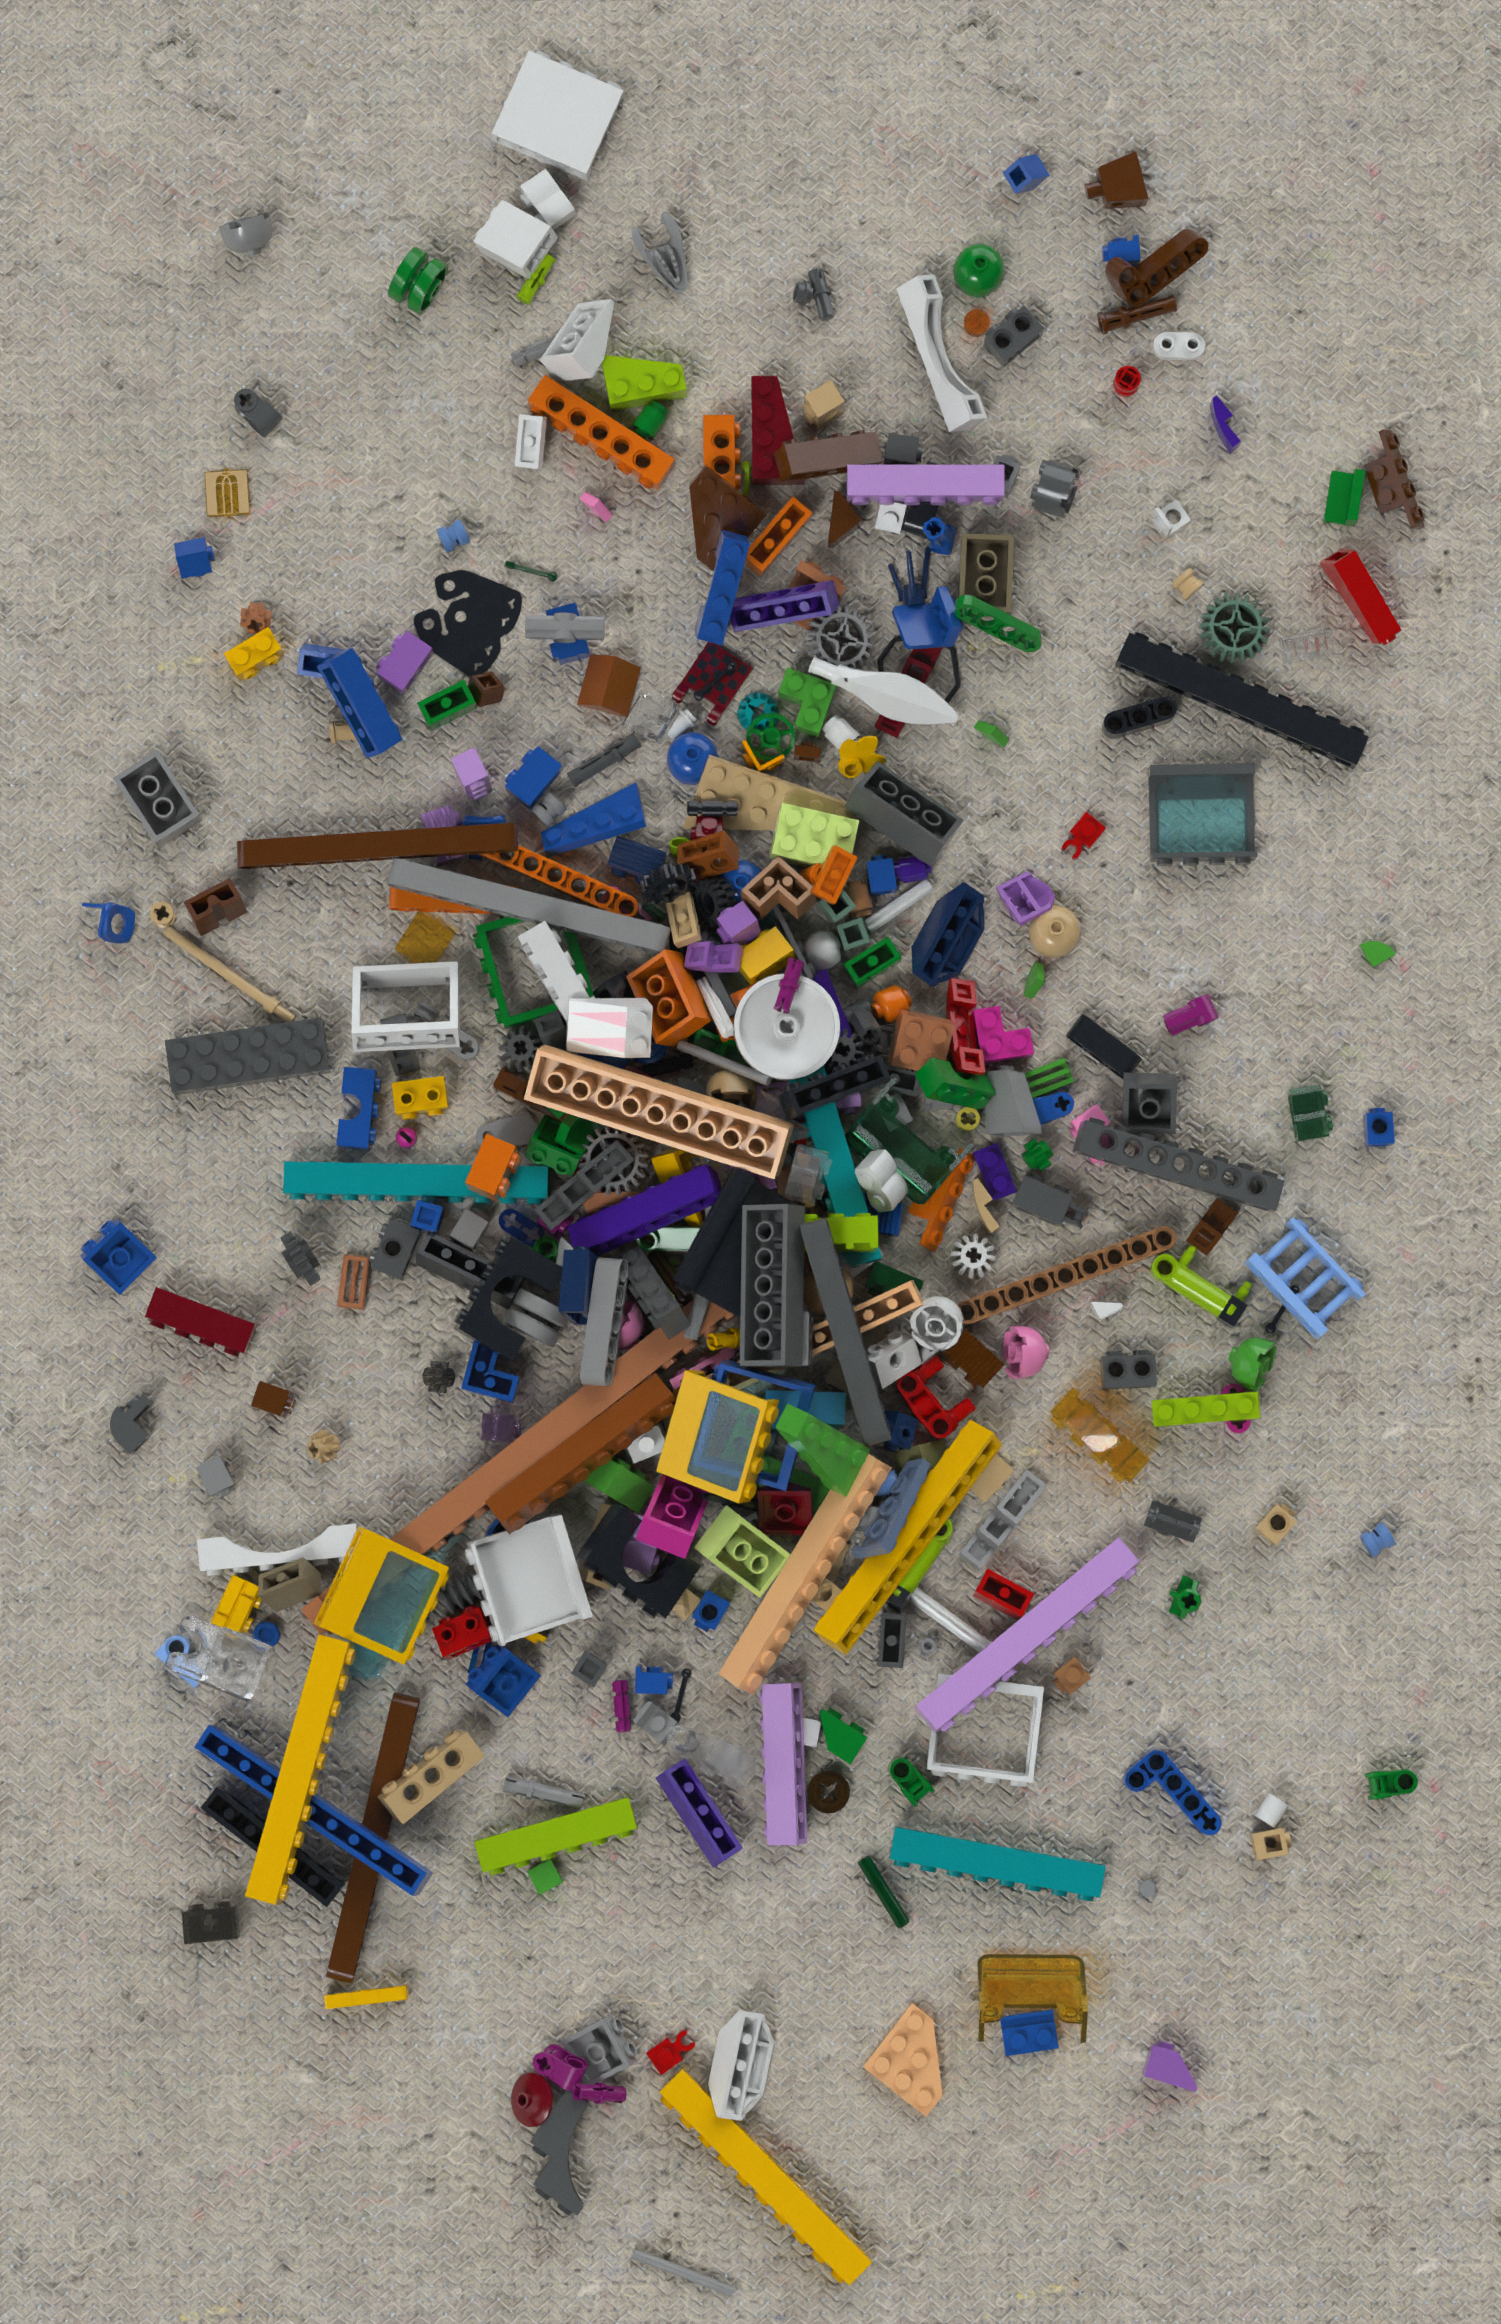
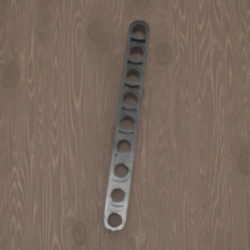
[800,1218,892,1447]

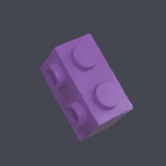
[376,630,434,695]
[717,901,761,946]

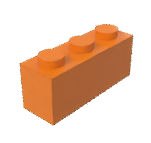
[745,496,813,577]

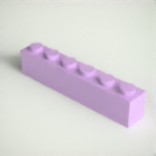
[847,465,1004,505]
[760,1683,807,1845]

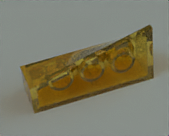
[1049,1387,1150,1484]

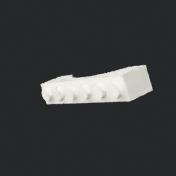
[897,275,987,432]
[197,1524,358,1576]

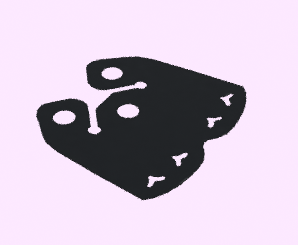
[414,570,522,677]

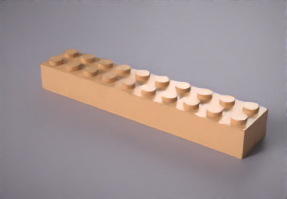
[524,1044,794,1179]

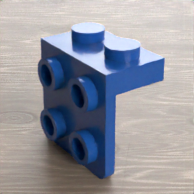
[892,586,963,649]

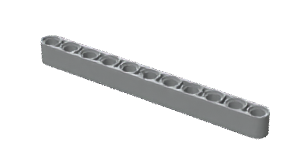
[387,858,671,954]

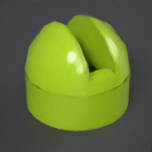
[669,837,689,859]

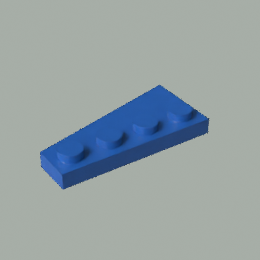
[541,782,647,858]

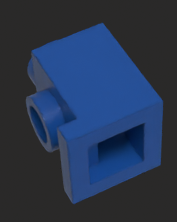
[1102,235,1141,267]
[635,1666,673,1694]

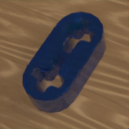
[499,1209,545,1247]

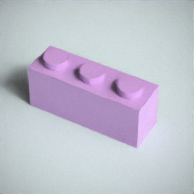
[451,747,492,801]

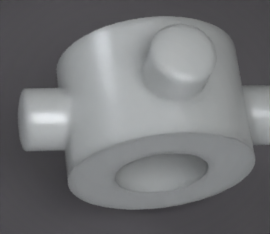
[917,1635,939,1657]
[1137,1879,1158,1899]

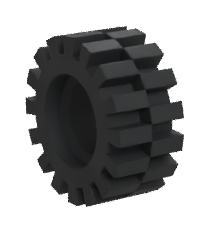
[692,876,737,927]

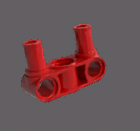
[896,1355,976,1439]

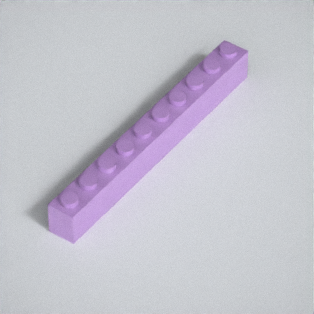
[915,1537,1139,1734]

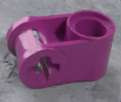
[533,2044,587,2091]

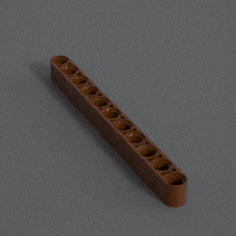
[237,823,518,869]
[326,1692,420,1984]

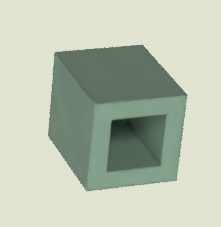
[837,917,871,951]

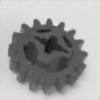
[280,1231,321,1286]

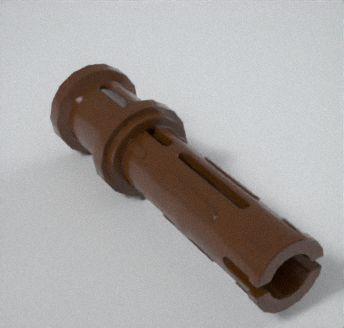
[1097,296,1177,335]

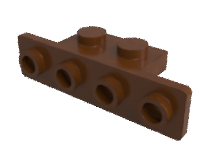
[1364,429,1425,529]

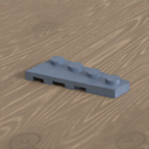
[851,1458,930,1559]

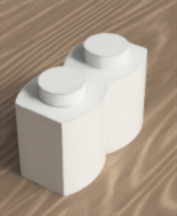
[519,169,576,230]
[855,1149,908,1212]

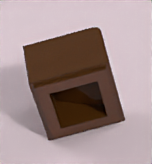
[468,671,505,707]

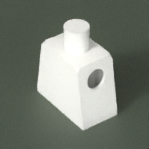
[622,1422,666,1464]

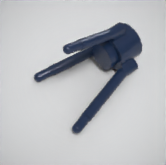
[888,547,930,605]

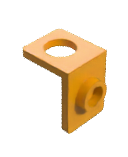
[742,740,785,773]

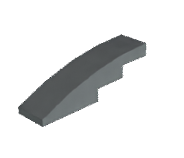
[534,1140,634,1231]

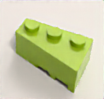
[601,355,687,412]
[804,1213,878,1253]

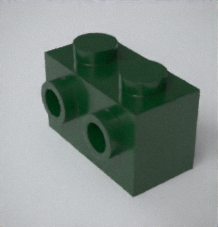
[864,1261,924,1297]

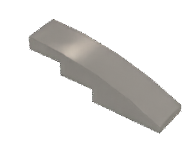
[958,1469,1047,1571]

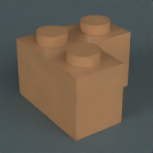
[741,856,816,920]

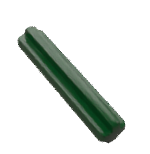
[858,1856,909,1928]

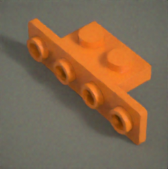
[908,1148,974,1252]

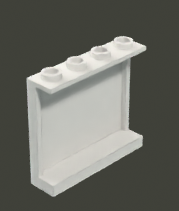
[492,50,624,181]
[465,1513,593,1646]

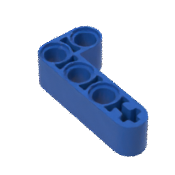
[1123,1750,1222,1835]

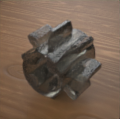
[422,1361,455,1393]

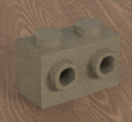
[258,1557,321,1612]

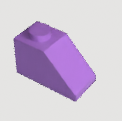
[1142,2040,1197,2092]

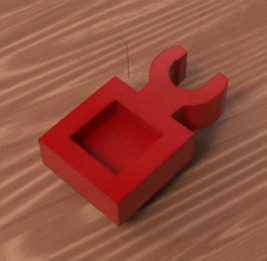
[1061,812,1106,860]
[646,2030,696,2075]

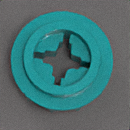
[737,692,779,734]

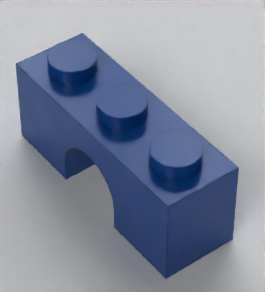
[336,1067,381,1150]

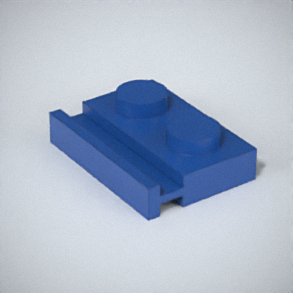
[1000,2009,1059,2056]

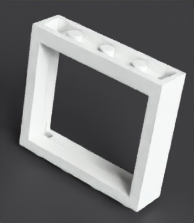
[352,961,460,1052]
[926,1673,1044,1787]

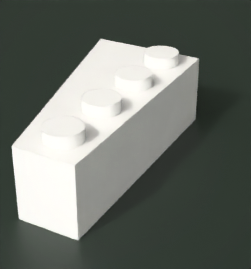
[518,921,595,1023]

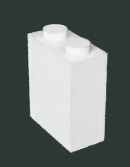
[473,200,558,279]

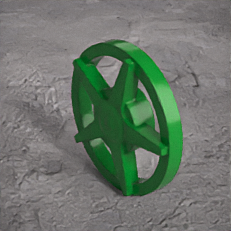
[746,712,795,761]

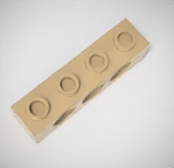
[378,1729,485,1824]

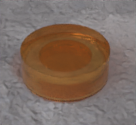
[964,309,990,337]

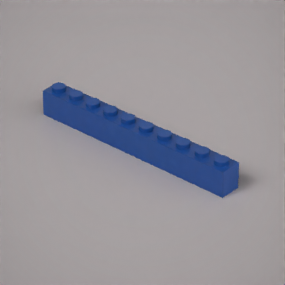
[194,1725,433,1896]

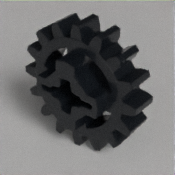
[639,863,697,904]

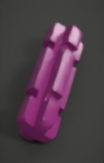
[612,1680,632,1733]

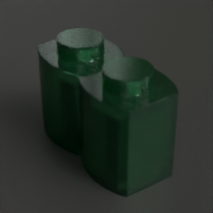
[1287,1084,1333,1143]

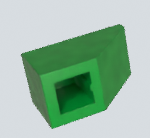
[819,1707,868,1765]

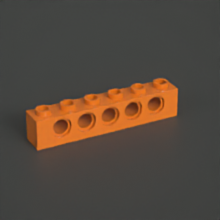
[528,375,675,490]

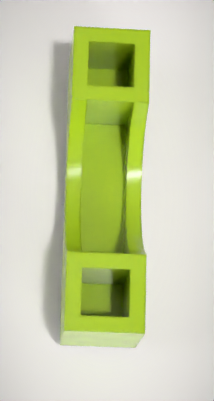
[1152,1391,1262,1428]

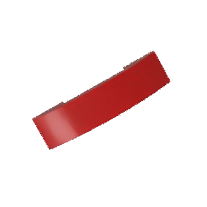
[946,978,985,1075]

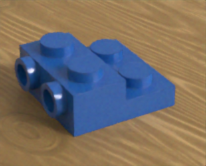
[80,1219,157,1295]
[465,1644,541,1717]

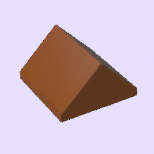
[577,654,641,718]

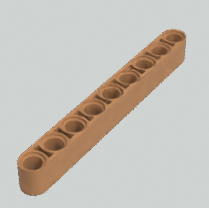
[958,1226,1176,1326]

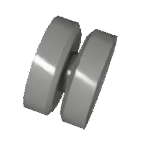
[502,1288,568,1348]

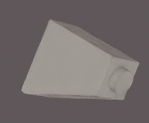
[985,1066,1042,1137]

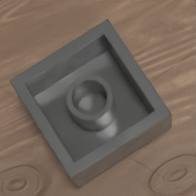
[1122,1073,1177,1134]

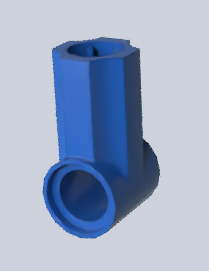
[922,517,957,555]

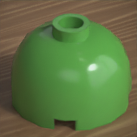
[1228,1337,1277,1392]

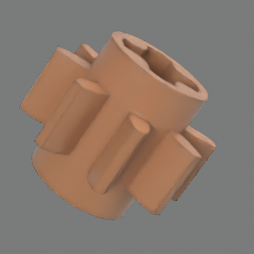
[240,602,272,634]

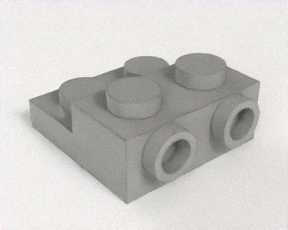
[561,2013,637,2085]

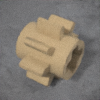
[307,1429,340,1464]

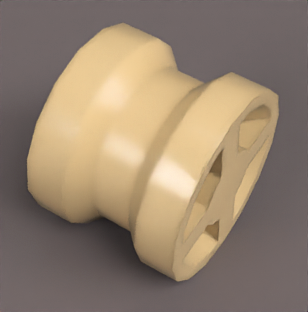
[1172,568,1205,601]

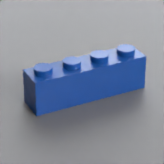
[317,647,403,758]

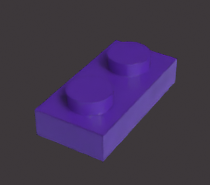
[973,1143,1017,1202]

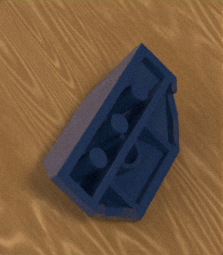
[911,882,984,987]

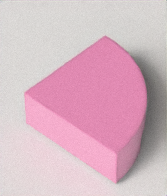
[579,492,612,523]

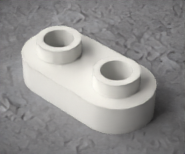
[1153,332,1205,360]

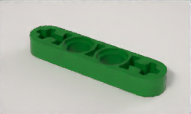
[955,595,1041,652]

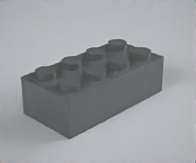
[844,761,963,866]

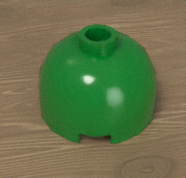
[953,244,1005,298]

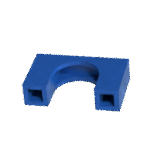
[694,529,750,645]

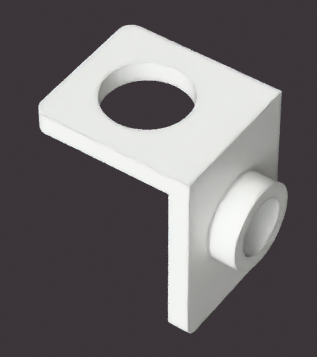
[1152,500,1190,537]

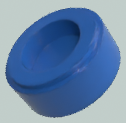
[253,1622,280,1648]

